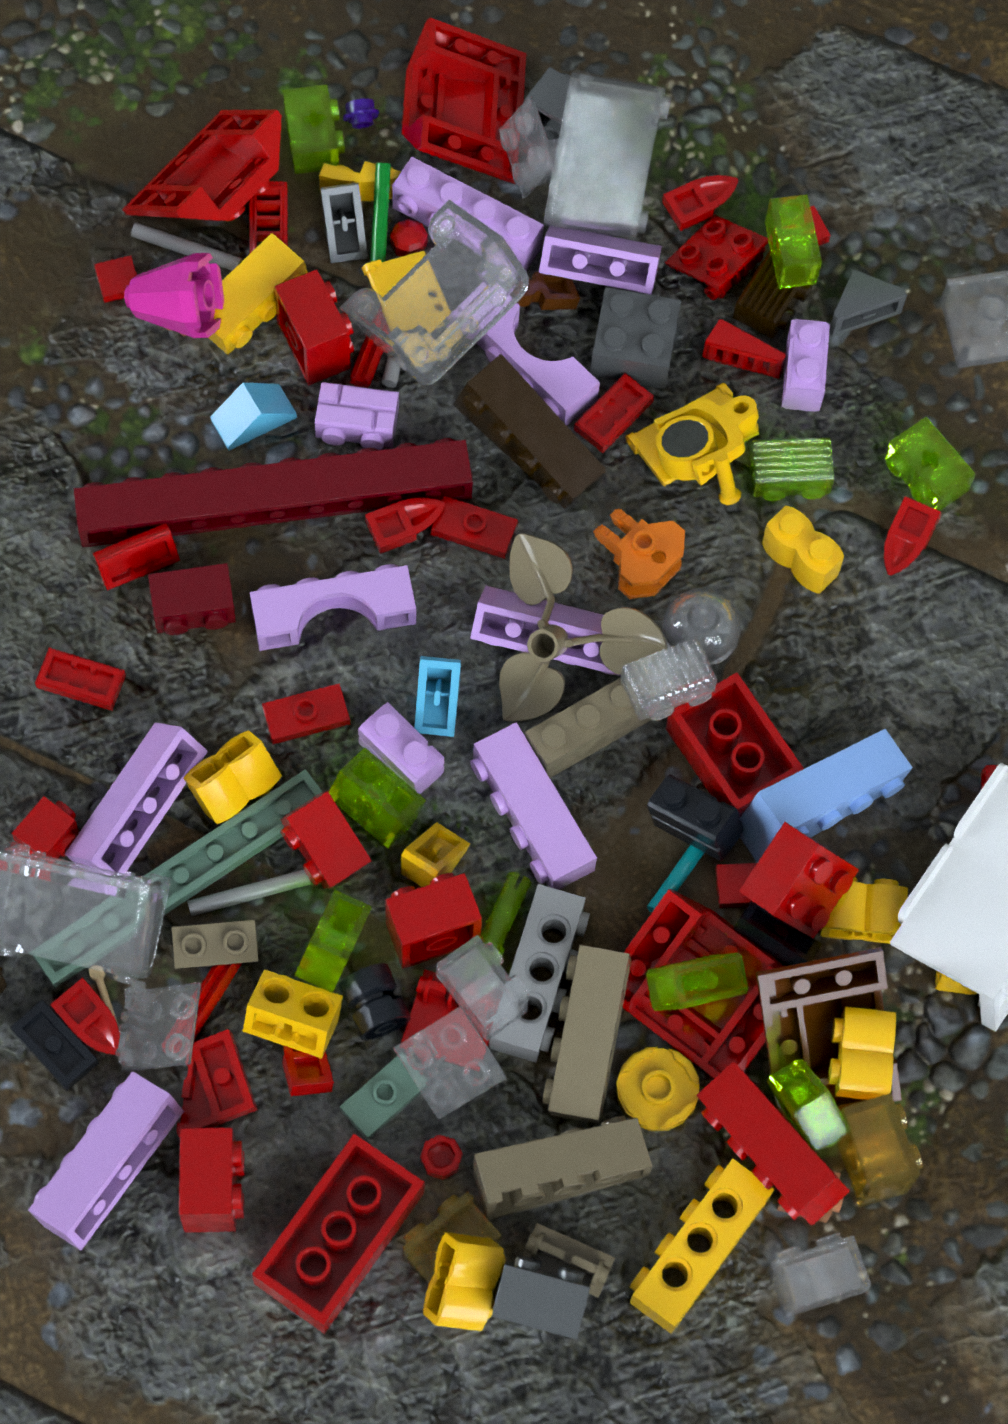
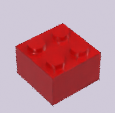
[274,269,354,386]
[739,822,859,939]
[385,873,482,969]
[179,1128,245,1233]

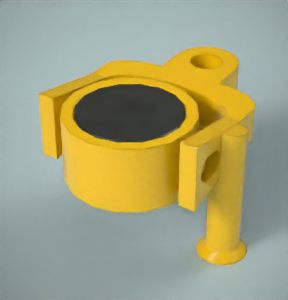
[654,396,759,505]

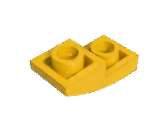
[319,161,401,201]

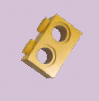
[243,969,343,1059]

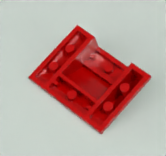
[401,17,526,184]
[122,109,282,222]
[623,889,784,1079]

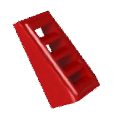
[249,181,288,253]
[702,319,787,379]

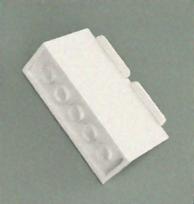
[890,763,1008,1032]

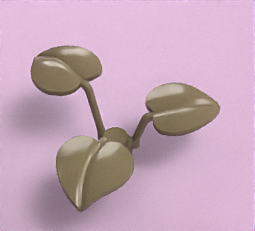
[499,533,667,721]

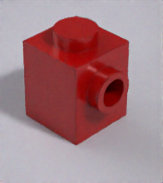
[12,796,79,870]

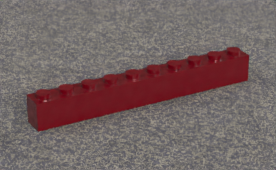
[73,438,473,548]

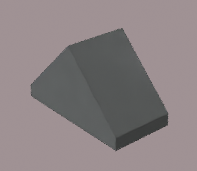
[320,182,368,263]
[829,269,907,337]

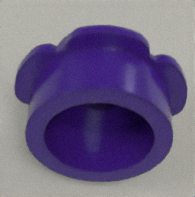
[343,98,379,129]

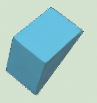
[210,383,297,451]
[414,656,461,737]

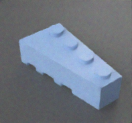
[739,729,913,863]

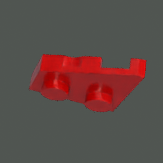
[176,1029,258,1137]

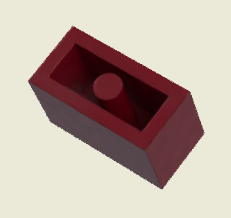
[148,563,236,635]

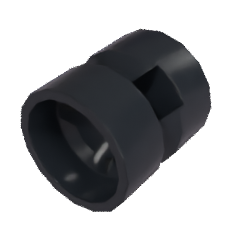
[339,963,411,1041]

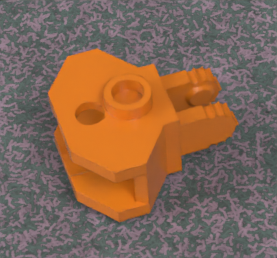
[593,508,685,599]

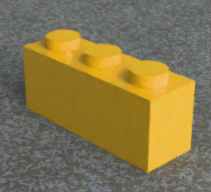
[209,233,308,355]

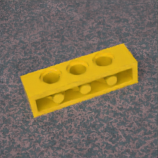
[629,1158,774,1334]

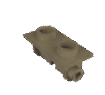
[171,920,258,969]
[523,1223,615,1298]

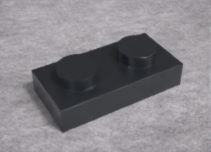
[733,900,822,966]
[10,1000,99,1091]

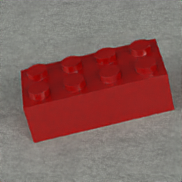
[252,1134,425,1334]

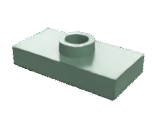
[340,1051,431,1140]

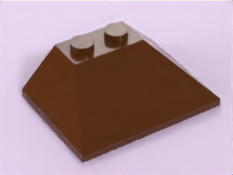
[756,947,902,1123]

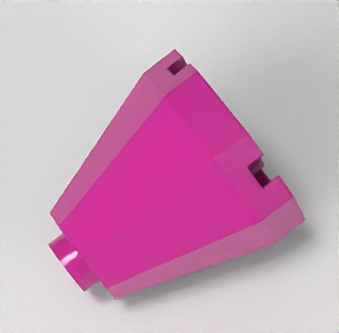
[124,253,224,338]

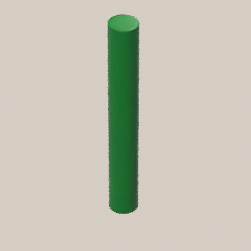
[370,163,391,262]

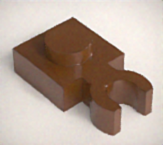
[508,272,580,310]

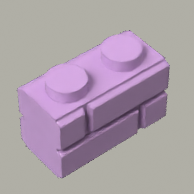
[781,319,830,412]
[315,382,399,450]
[358,702,444,798]

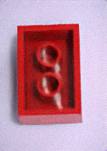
[665,672,804,818]

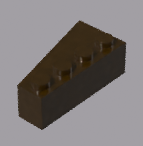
[453,354,606,509]

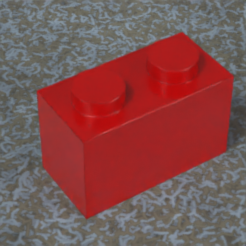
[280,791,372,888]

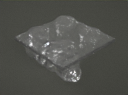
[499,96,571,198]
[115,981,201,1072]
[393,1006,507,1120]

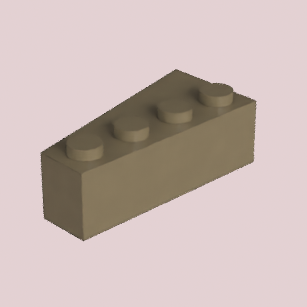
[473,1116,652,1221]

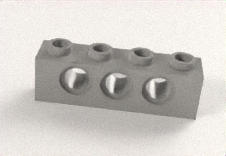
[489,884,590,1063]

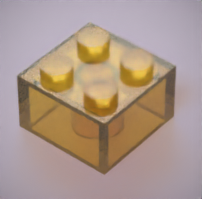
[832,1093,923,1207]

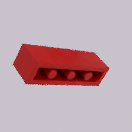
[696,1061,850,1226]

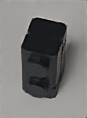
[647,774,744,861]

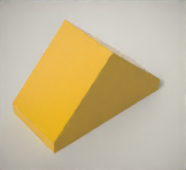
[401,822,471,887]

